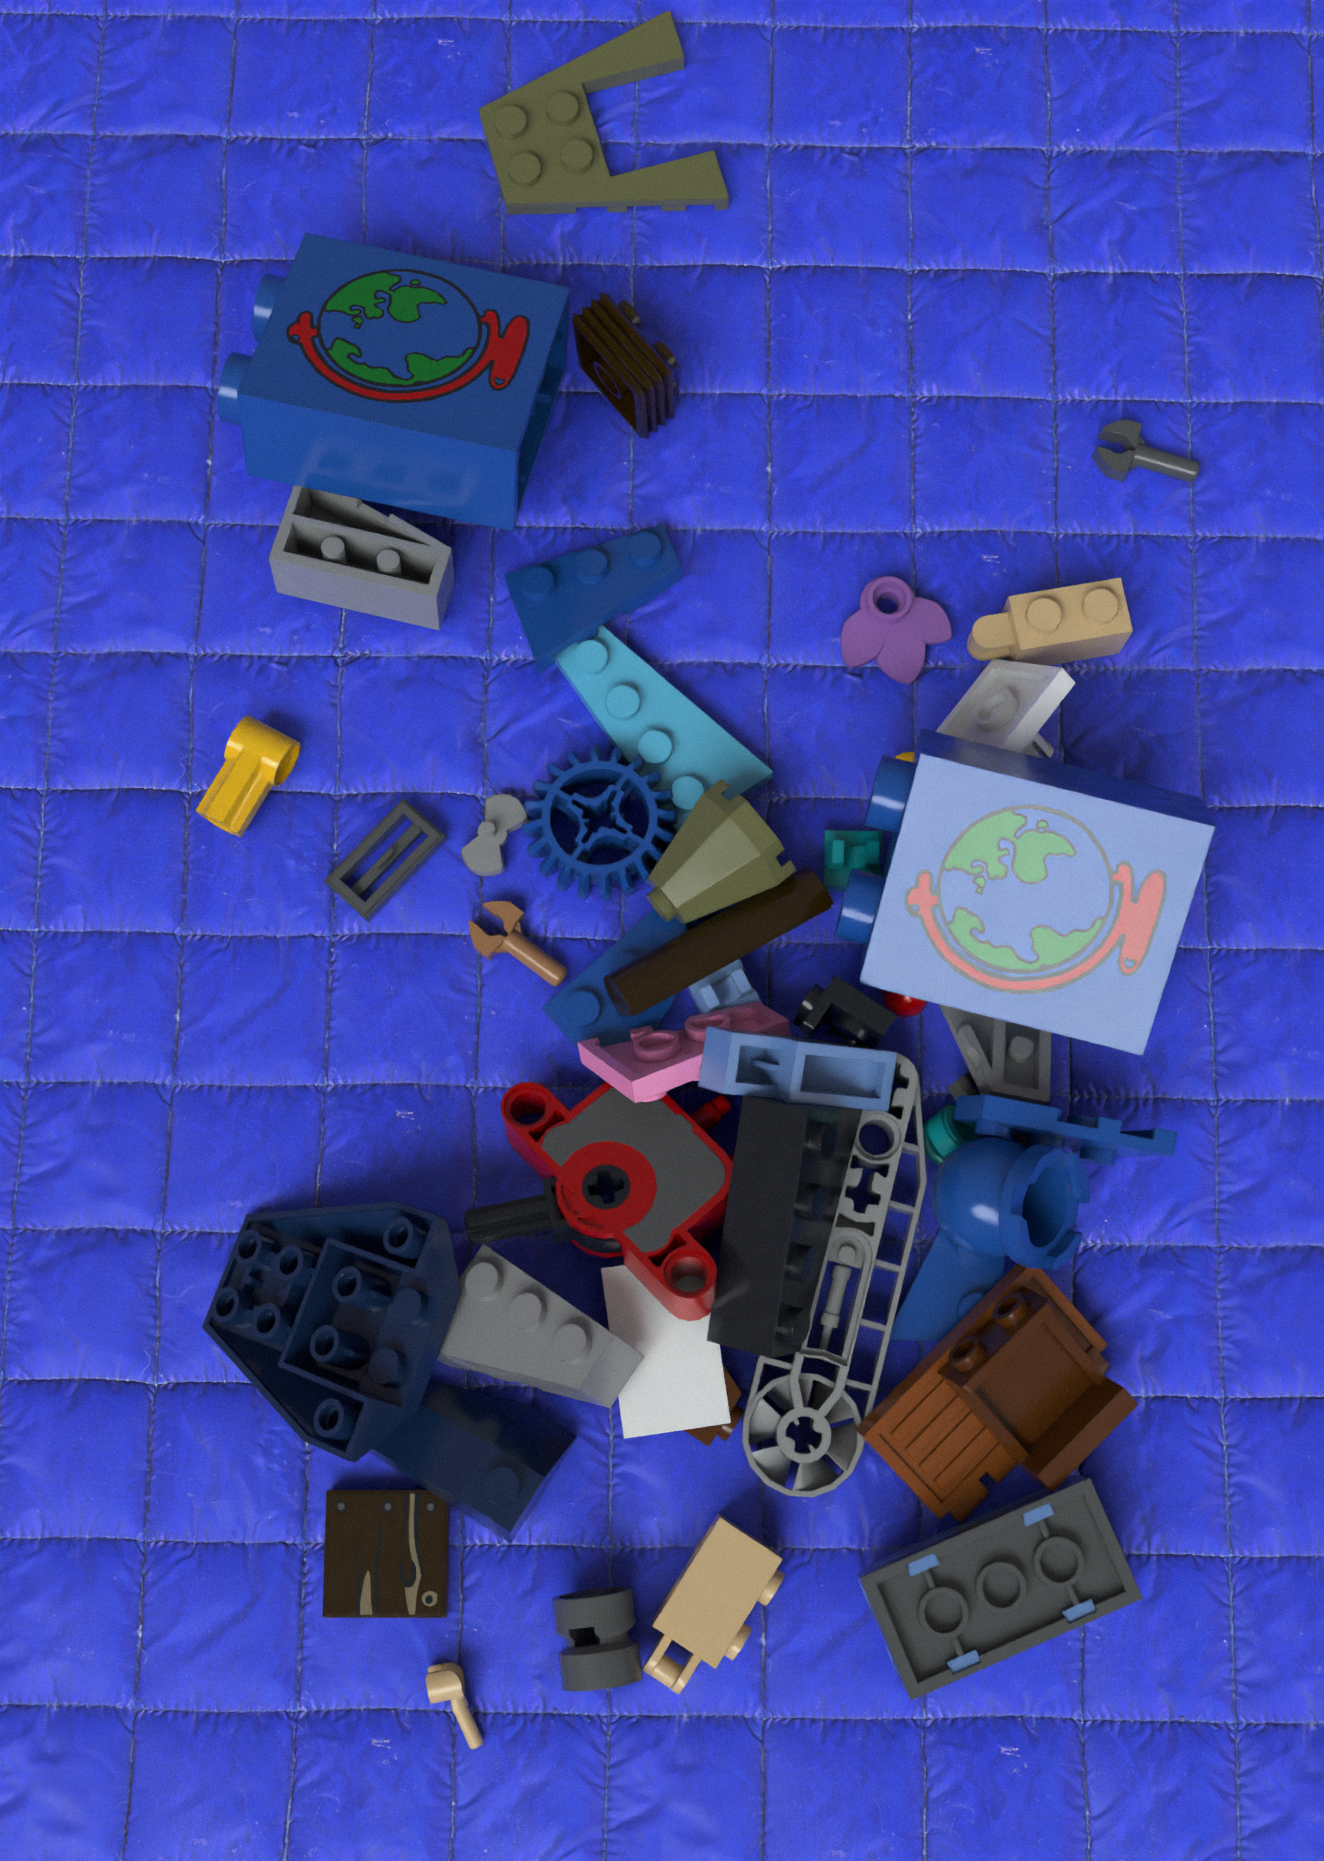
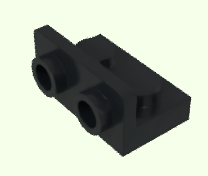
[792,975,896,1048]

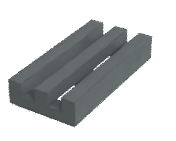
[324,798,447,922]

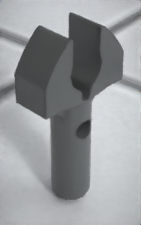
[1092,419,1200,483]

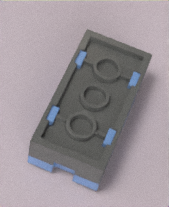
[857,1474,1143,1700]

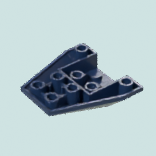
[202,1201,462,1463]

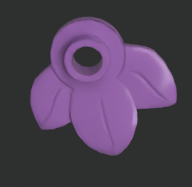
[841,576,952,685]

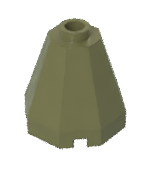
[645,779,796,925]

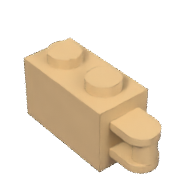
[967,578,1133,666]
[642,1513,785,1695]

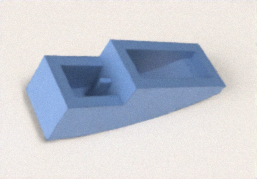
[698,1026,897,1112]

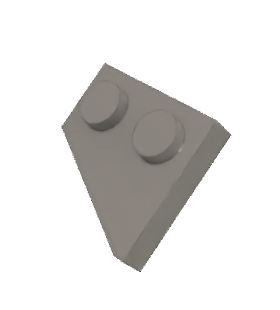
[939,1004,1052,1106]

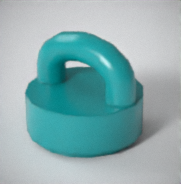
[923,1105,982,1166]

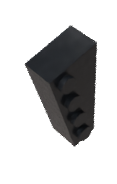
[707,1096,863,1358]

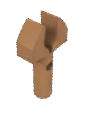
[468,901,568,987]

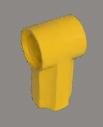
[195,715,301,838]

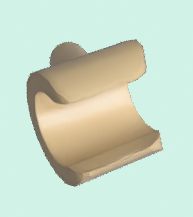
[426,1662,484,1750]

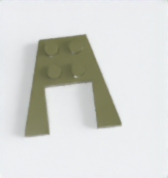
[478,11,729,215]

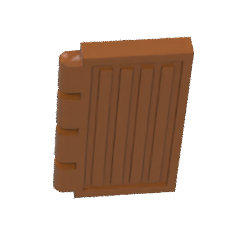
[855,1263,1111,1524]

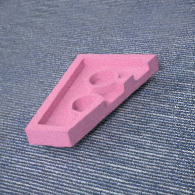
[577,1001,791,1104]

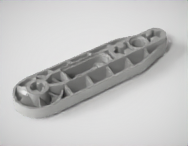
[741,1053,927,1497]

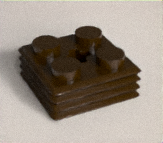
[573,293,679,439]

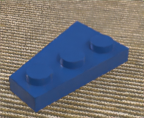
[504,524,683,674]
[542,909,700,1082]
[953,1094,1177,1166]

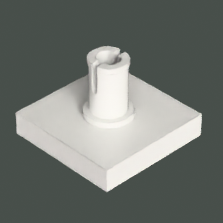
[935,659,1075,758]

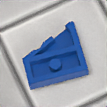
[889,1226,1005,1342]

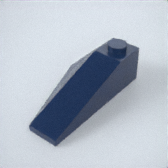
[369,1381,577,1544]

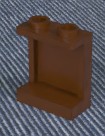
[937,1286,1138,1492]

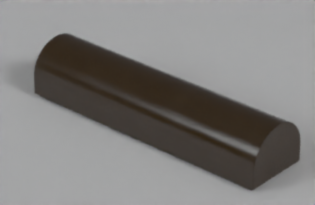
[603,867,834,1017]

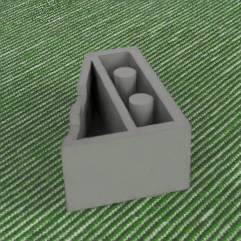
[268,485,455,631]
[437,1244,645,1408]

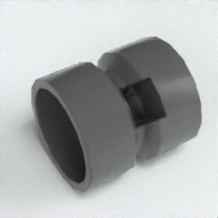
[552,1587,643,1692]

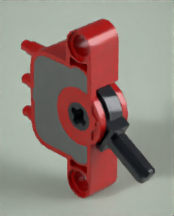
[464,1081,735,1321]

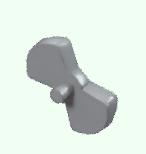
[460,794,529,877]

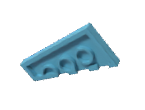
[554,625,774,834]

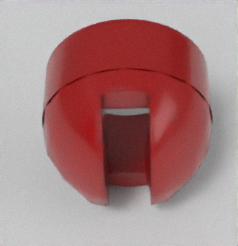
[882,990,928,1018]

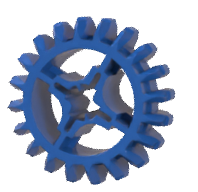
[522,746,678,902]

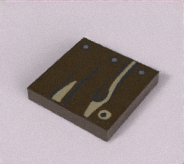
[322,1489,450,1618]

